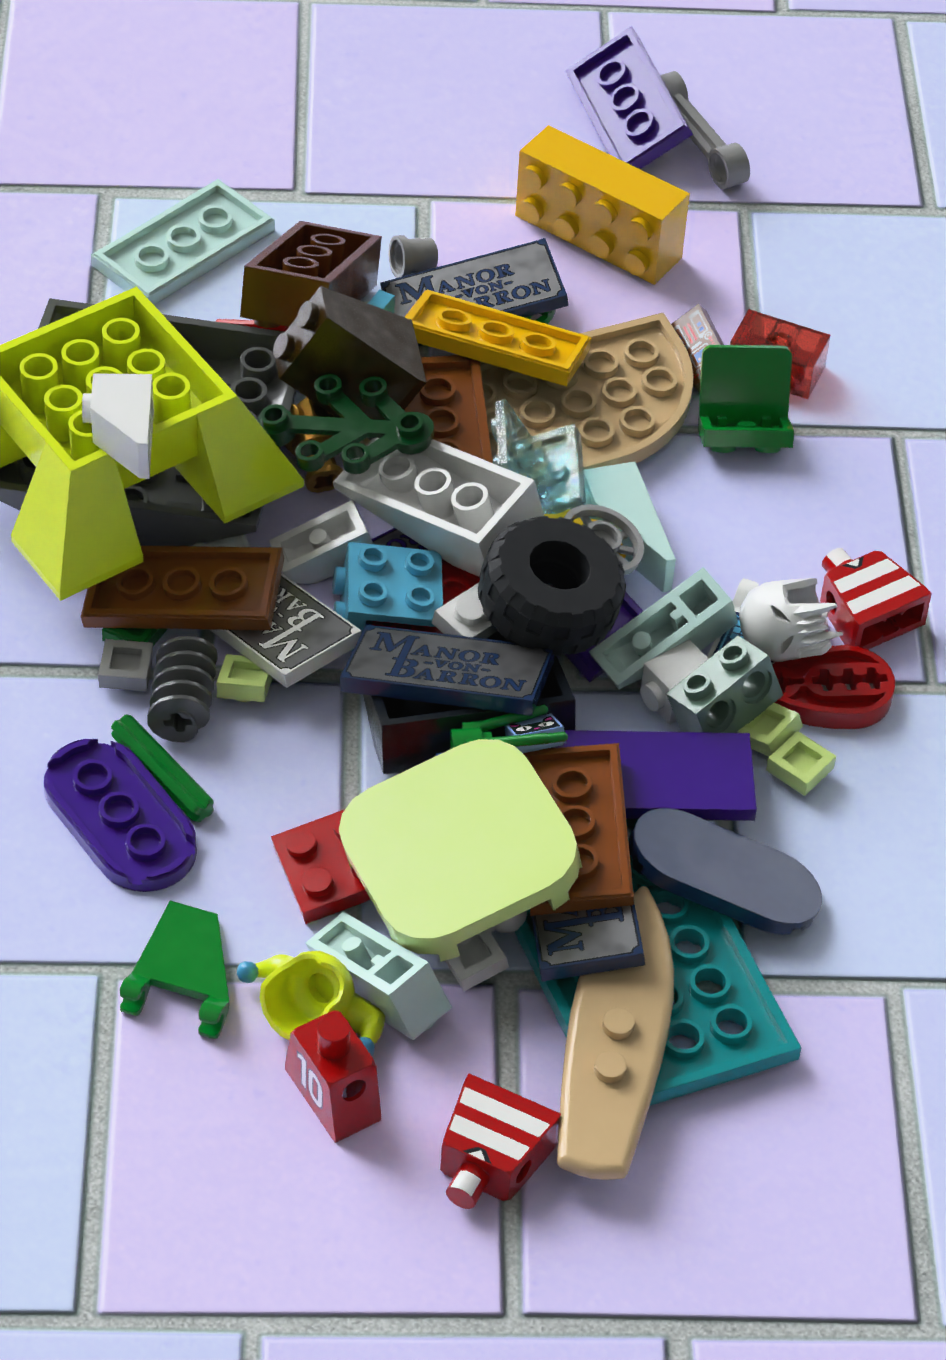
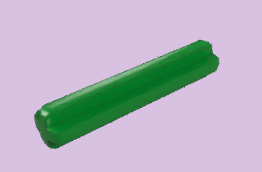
[111,714,214,822]

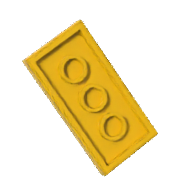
[405,290,592,386]

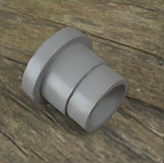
[388,235,438,278]

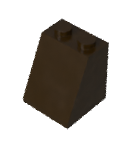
[273,286,427,440]

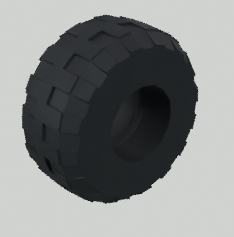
[478,516,626,656]

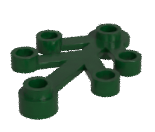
[257,374,435,474]

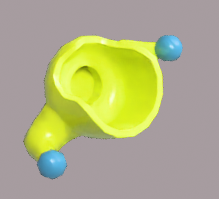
[237,951,385,1056]

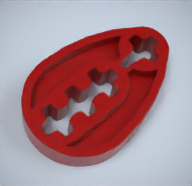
[772,645,895,729]

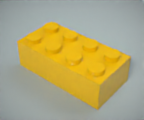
[515,125,690,285]

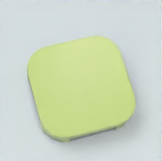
[339,739,582,962]

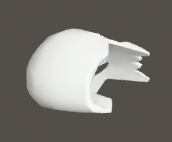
[739,578,843,662]

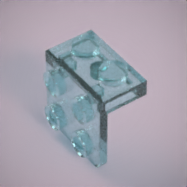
[491,399,586,514]

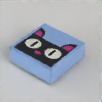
[504,713,566,753]

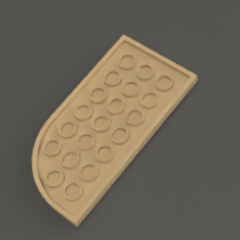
[359,312,693,492]

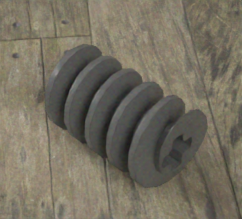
[147,636,218,743]

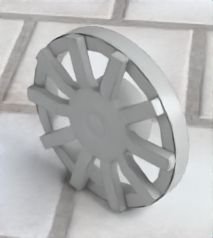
[564,504,644,576]

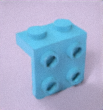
[332,542,443,651]

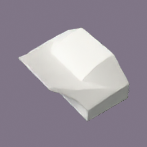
[269,500,373,584]

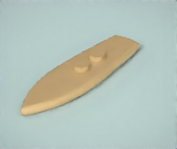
[557,886,674,1180]

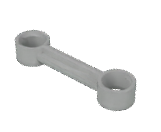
[661,71,750,189]

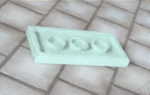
[91,179,275,305]

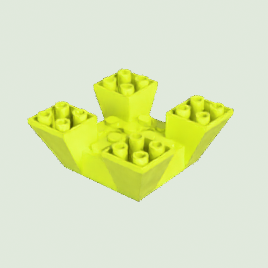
[0,287,304,601]

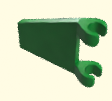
[120,900,229,1039]

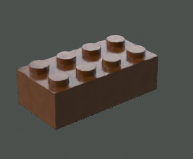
[240,221,382,328]

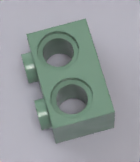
[666,635,783,733]

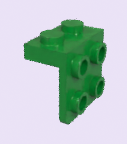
[698,345,794,453]

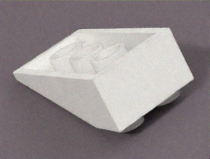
[333,438,544,577]

